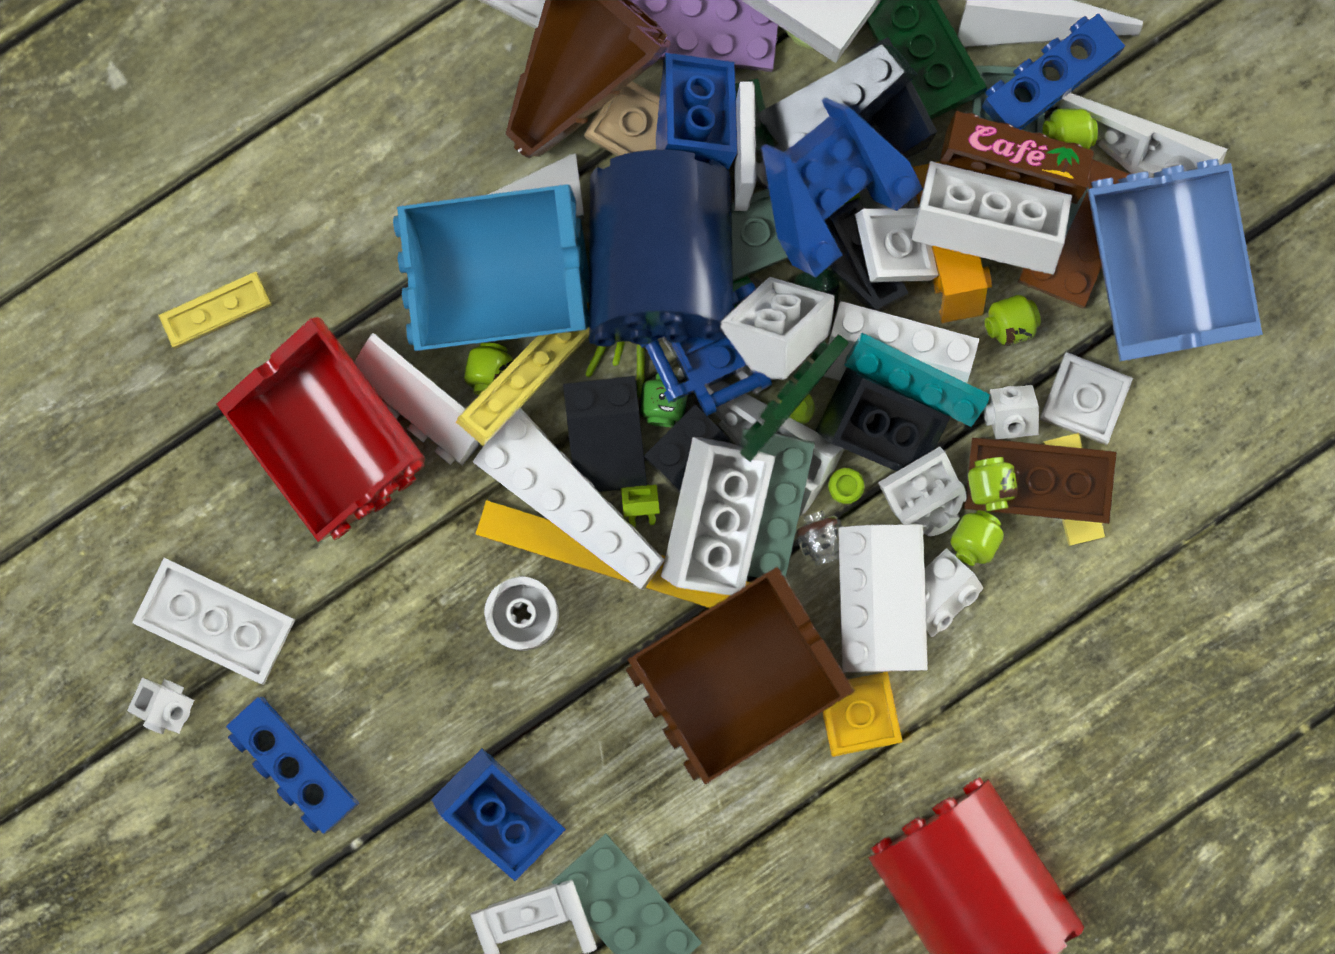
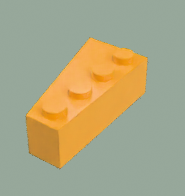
[913,162,992,323]

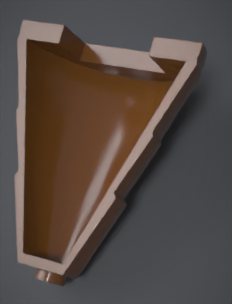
[505,0,671,158]

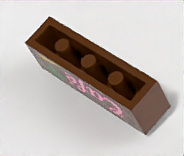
[940,111,1094,204]

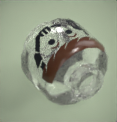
[796,511,842,566]

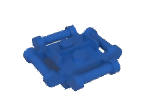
[640,283,772,416]

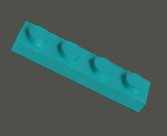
[844,333,990,427]

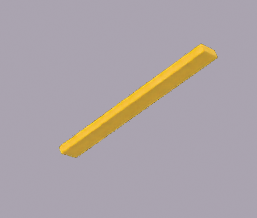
[475,500,750,608]

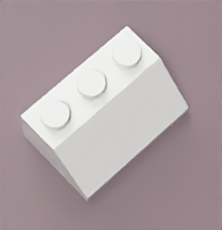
[721,277,834,380]

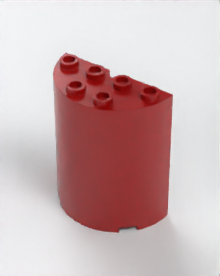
[216,317,425,542]
[868,777,1085,954]

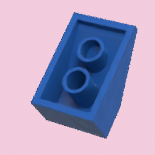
[656,53,737,170]
[432,748,566,881]

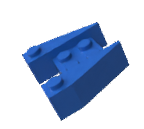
[762,97,923,277]

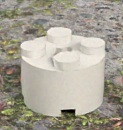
[484,577,559,651]

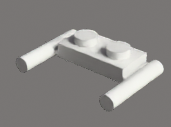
[470,880,597,954]

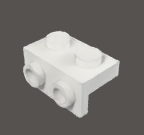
[924,548,983,637]

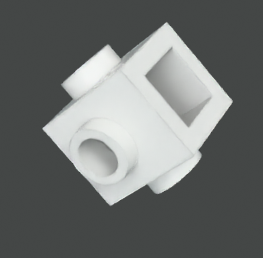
[984,385,1039,439]
[127,678,194,734]

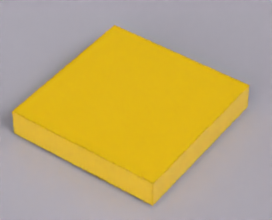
[822,672,903,757]

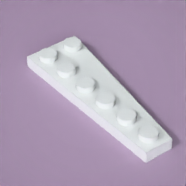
[473,408,665,590]

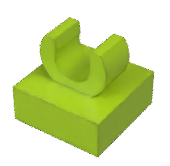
[621,484,660,527]

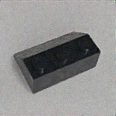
[850,37,937,159]

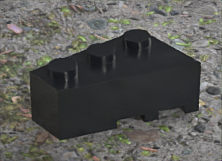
[824,198,908,312]

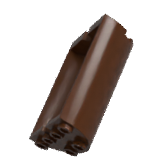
[625,566,855,785]

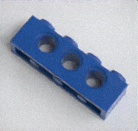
[982,13,1125,130]
[226,697,360,834]

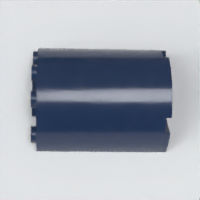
[589,150,733,347]

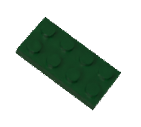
[866,0,987,120]
[739,334,849,463]

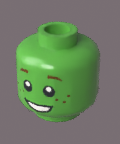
[639,374,687,427]

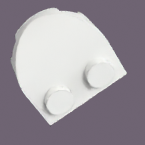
[878,447,967,536]

